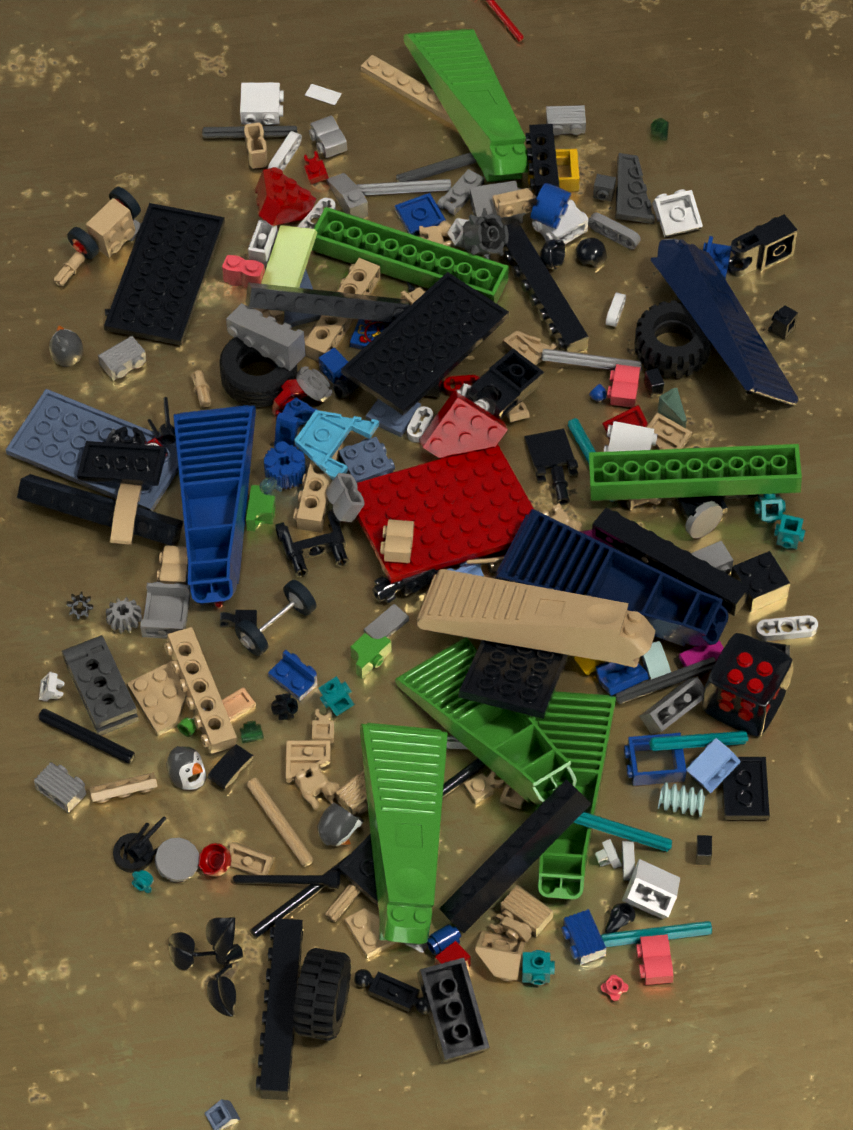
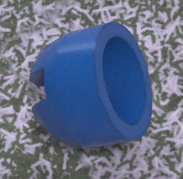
[589,384,607,402]

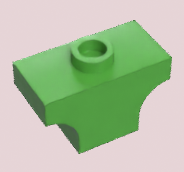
[246,485,276,532]
[350,633,392,679]

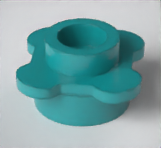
[132,870,154,893]

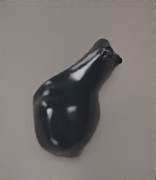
[605,903,636,933]

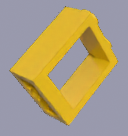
[528,149,580,193]

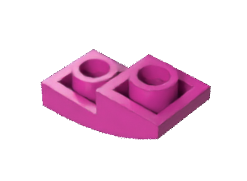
[678,640,724,667]

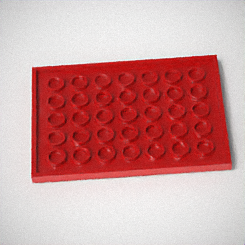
[356,444,535,583]

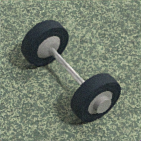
[235,580,317,656]

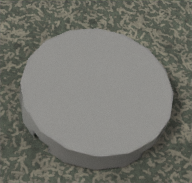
[296,366,332,402]
[686,501,723,539]
[155,838,199,882]

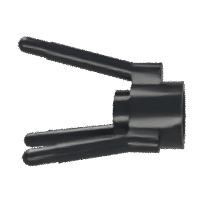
[148,397,180,445]
[127,817,166,862]

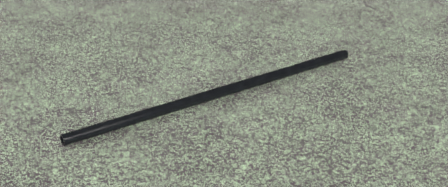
[250,758,486,939]

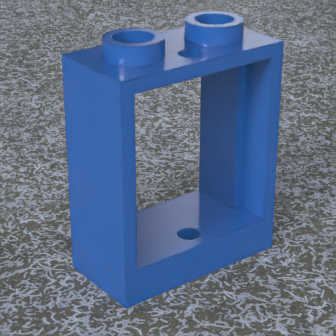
[624,733,687,786]

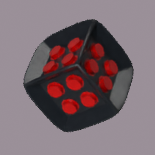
[702,633,794,737]

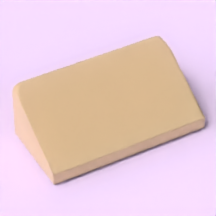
[229,842,275,875]

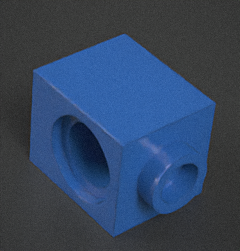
[318,347,348,385]

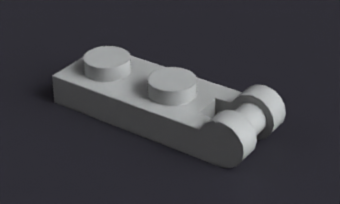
[437,169,484,215]

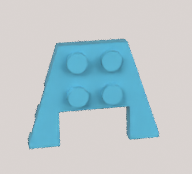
[295,410,379,480]

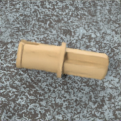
[54,251,85,286]
[191,370,211,407]

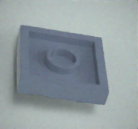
[366,399,421,437]

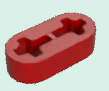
[443,375,480,396]

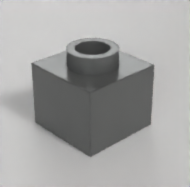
[593,174,616,201]

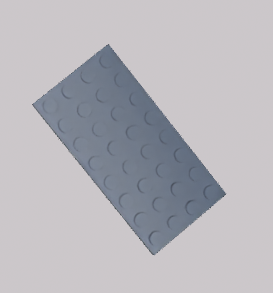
[6,389,179,511]

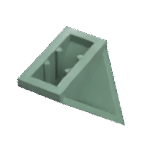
[658,388,687,428]

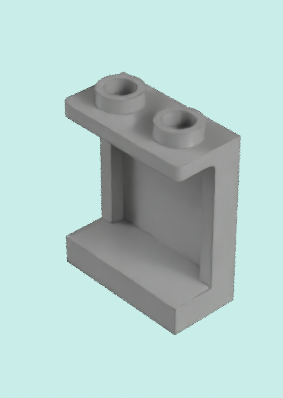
[140,582,190,639]

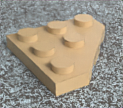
[127,655,195,736]

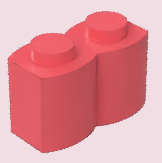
[222,255,265,289]
[607,364,640,408]
[636,934,673,985]

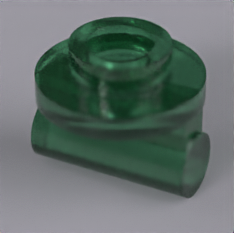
[650,118,669,141]
[239,721,264,744]

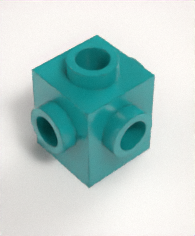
[754,494,786,523]
[774,514,806,549]
[319,676,355,716]
[522,950,555,985]

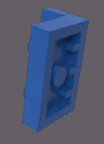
[703,236,731,280]
[268,650,317,701]
[596,662,649,696]

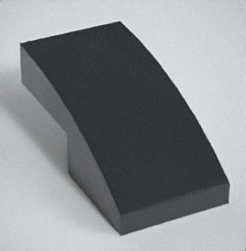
[207,744,254,789]

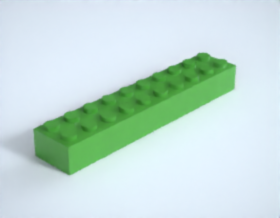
[312,207,509,304]
[589,444,802,501]

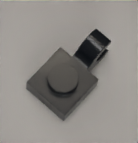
[220,610,257,628]

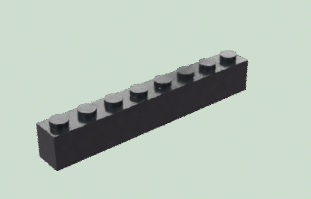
[503,221,589,353]
[245,282,410,323]
[17,474,184,546]
[591,507,750,616]
[439,779,591,933]
[256,918,304,1100]

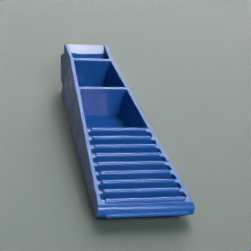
[173,405,256,603]

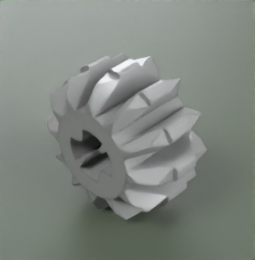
[106,597,142,634]

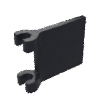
[524,428,578,483]

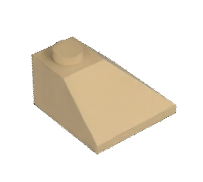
[475,931,526,981]

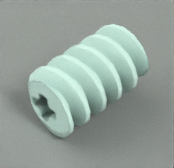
[658,782,705,817]

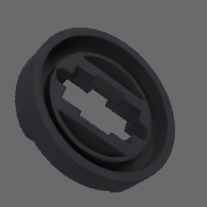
[113,833,154,873]

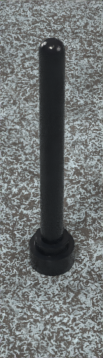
[233,871,340,889]

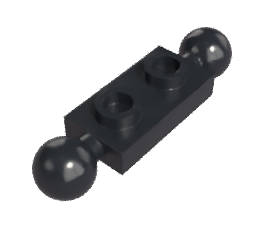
[354,969,428,1015]

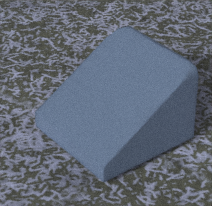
[205,1099,240,1130]

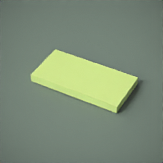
[261,225,318,288]

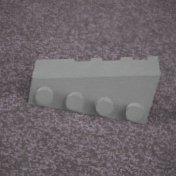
[226,303,306,371]

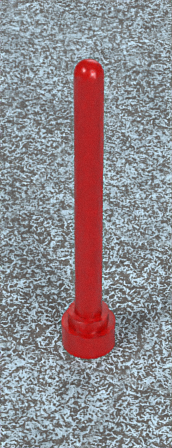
[485,0,524,41]

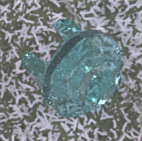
[260,477,282,495]

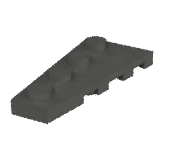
[615,153,655,224]

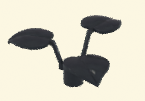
[168,917,243,1016]

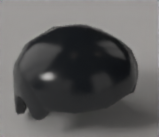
[575,238,607,268]
[540,239,565,270]

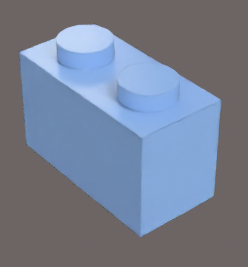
[686,738,741,793]

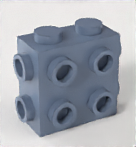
[338,437,395,483]

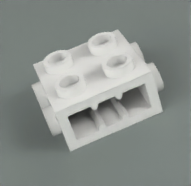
[240,82,284,125]
[532,199,589,244]
[604,421,658,452]

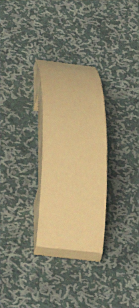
[110,483,142,545]

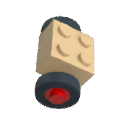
[67,187,141,259]

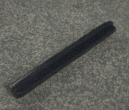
[38,709,135,763]

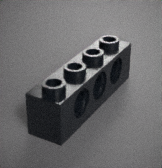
[525,124,559,197]

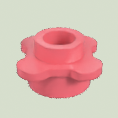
[601,975,628,1001]

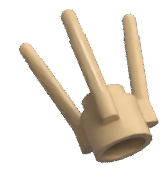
[455,556,504,579]

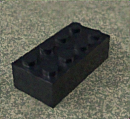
[417,958,490,1063]

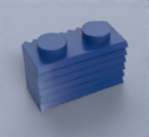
[561,909,607,965]

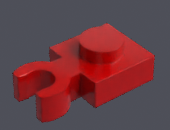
[304,151,329,185]

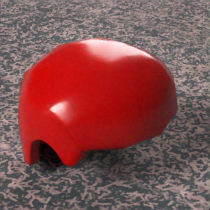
[198,843,232,877]

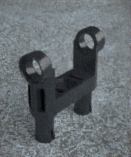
[275,509,349,577]

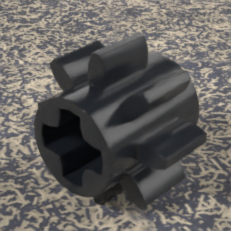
[372,576,398,603]
[67,591,93,619]
[271,693,298,720]

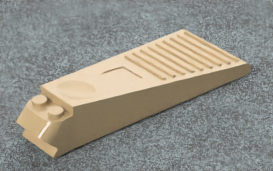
[417,569,656,668]

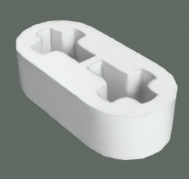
[606,292,626,327]
[407,406,433,443]
[621,840,635,881]

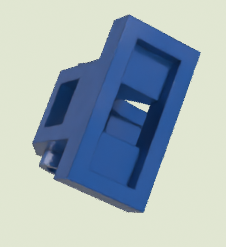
[274,397,317,447]

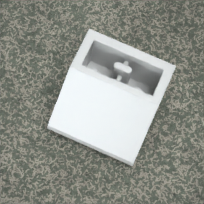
[622,859,680,919]

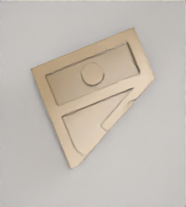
[502,331,558,365]
[286,740,331,782]

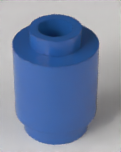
[427,924,461,956]

